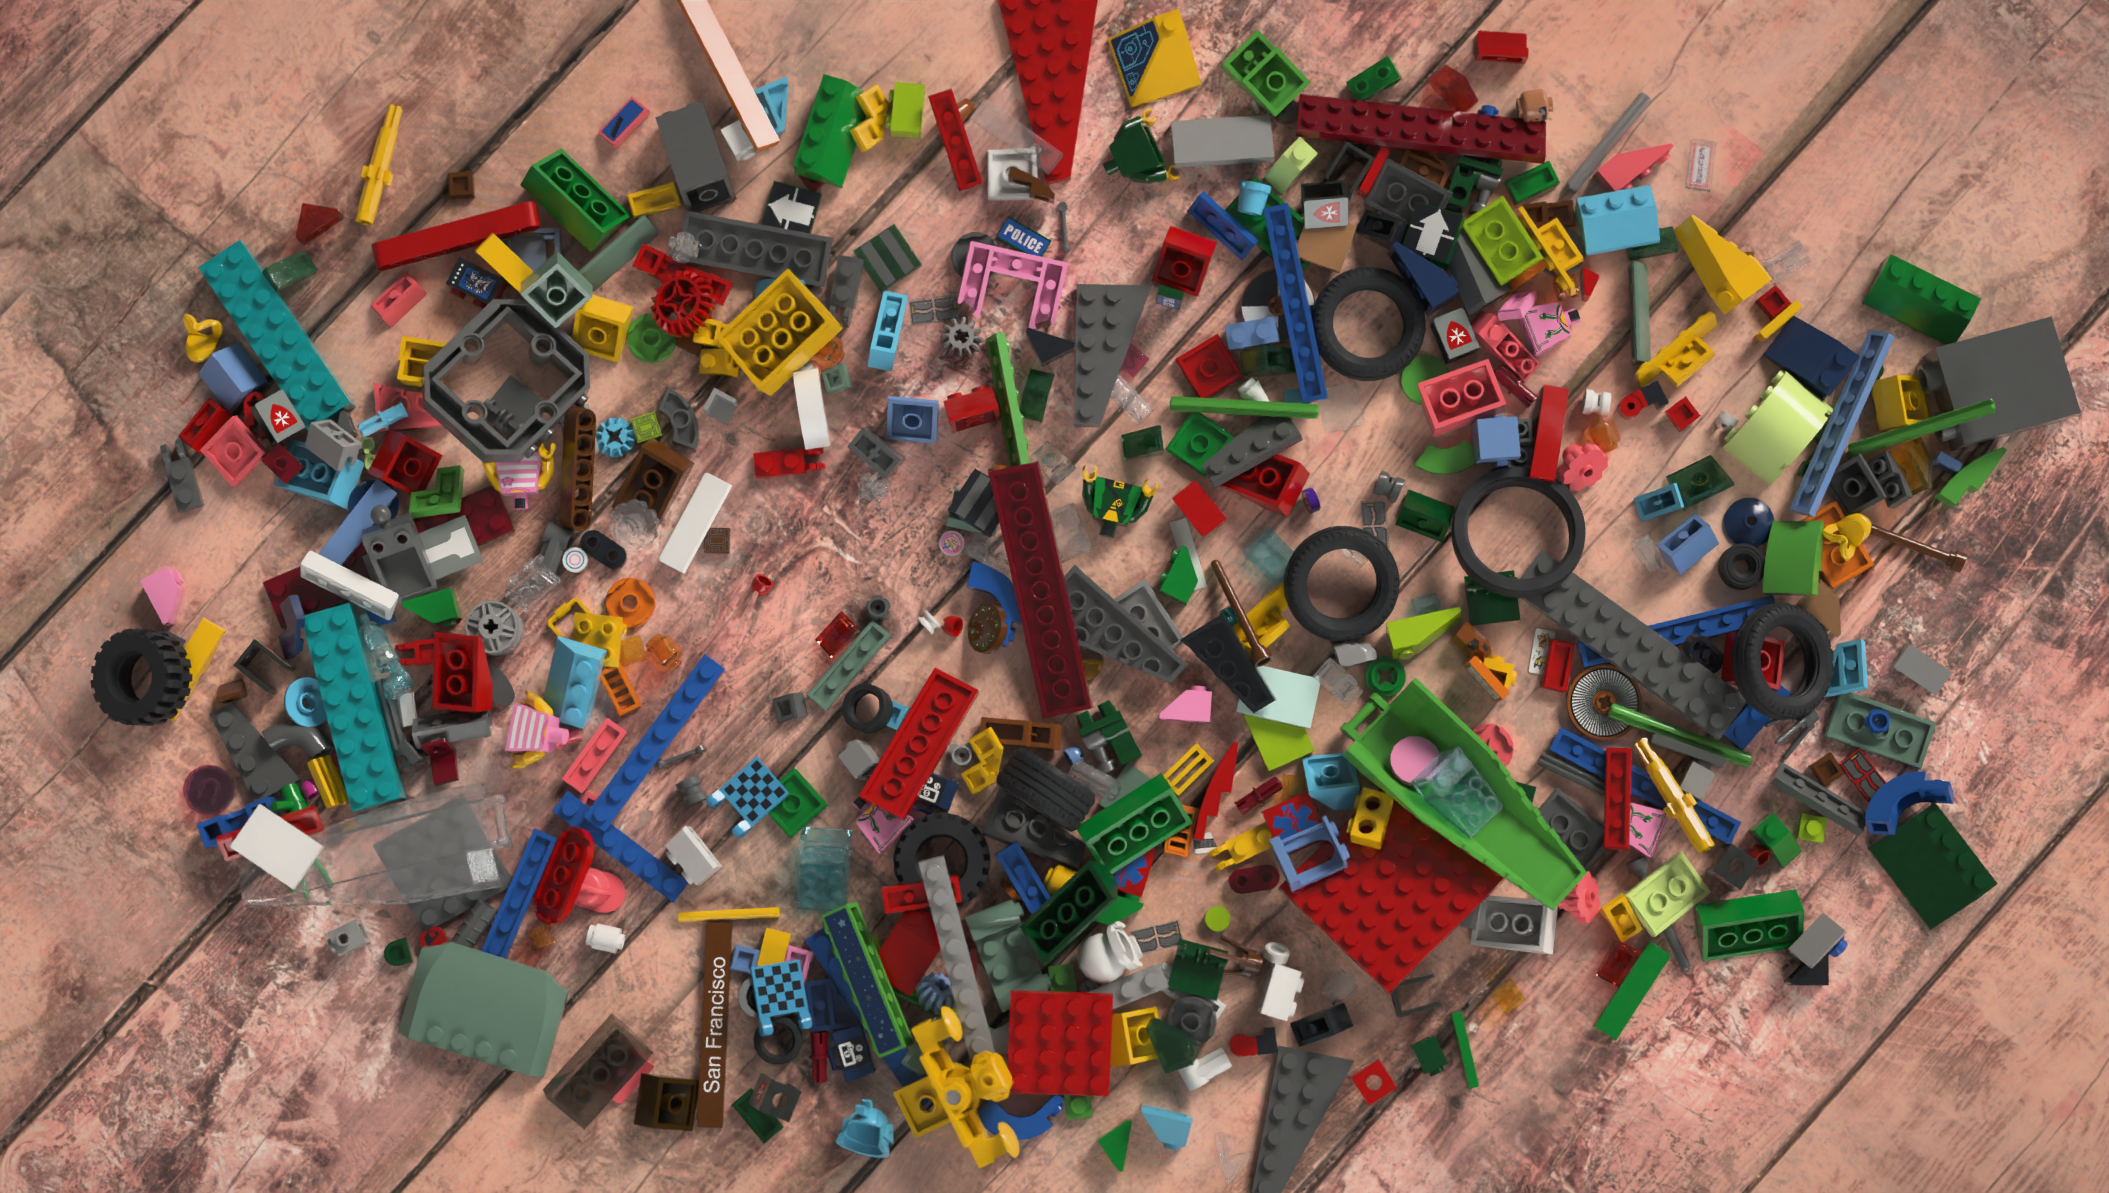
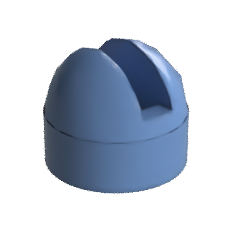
[1063,745,1085,768]

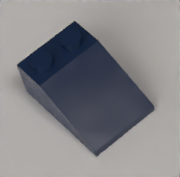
[1388,242,1459,317]
[1763,316,1860,400]

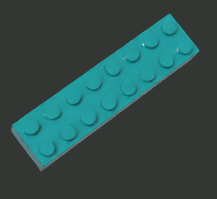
[198,240,356,431]
[303,603,407,812]

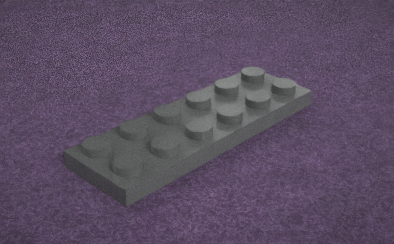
[677,210,833,287]

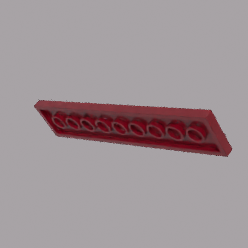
[1296,94,1546,164]
[988,461,1093,718]
[263,485,515,629]

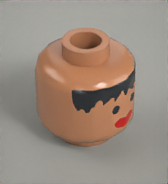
[1516,89,1553,123]

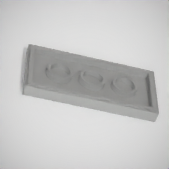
[1171,114,1274,168]

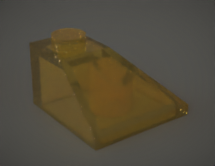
[1884,437,1932,499]

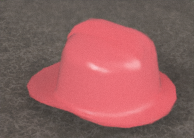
[574,868,626,913]

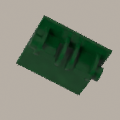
[1464,570,1521,626]
[1168,939,1229,1001]

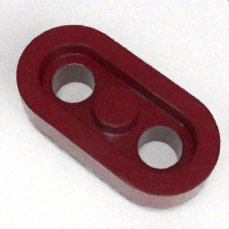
[1229,865,1280,894]

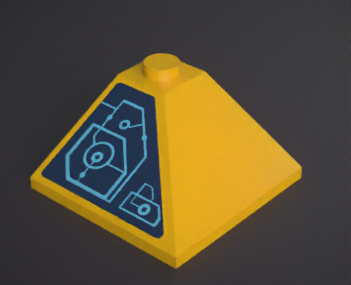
[1107,9,1201,109]

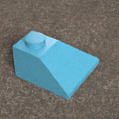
[1302,752,1360,810]
[1140,1104,1193,1150]

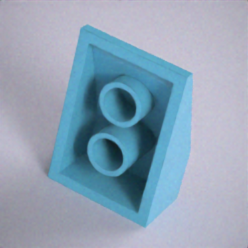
[273,439,365,510]

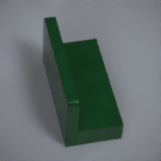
[1395,490,1455,542]

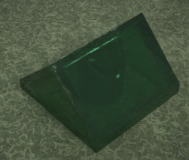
[1666,455,1734,511]

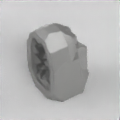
[1333,640,1377,670]

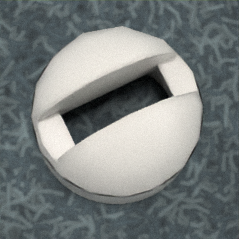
[1716,410,1739,432]

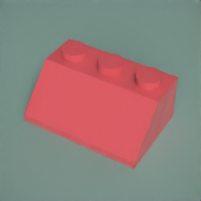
[1417,359,1506,437]

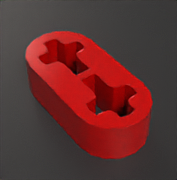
[244,392,266,440]

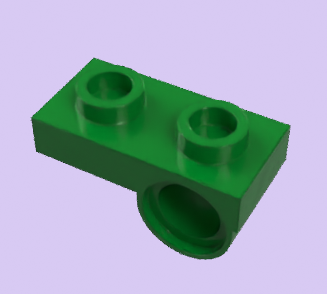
[1346,56,1402,101]

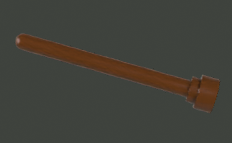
[1870,524,1967,573]
[1211,560,1273,667]

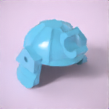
[836,1099,894,1158]

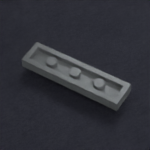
[1770,762,1866,836]

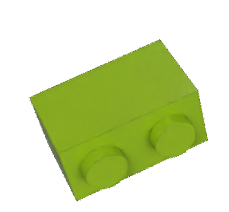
[886,82,925,139]

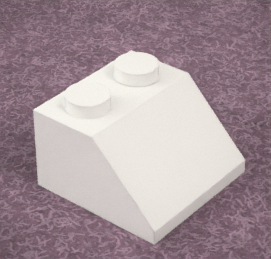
[665,826,723,886]

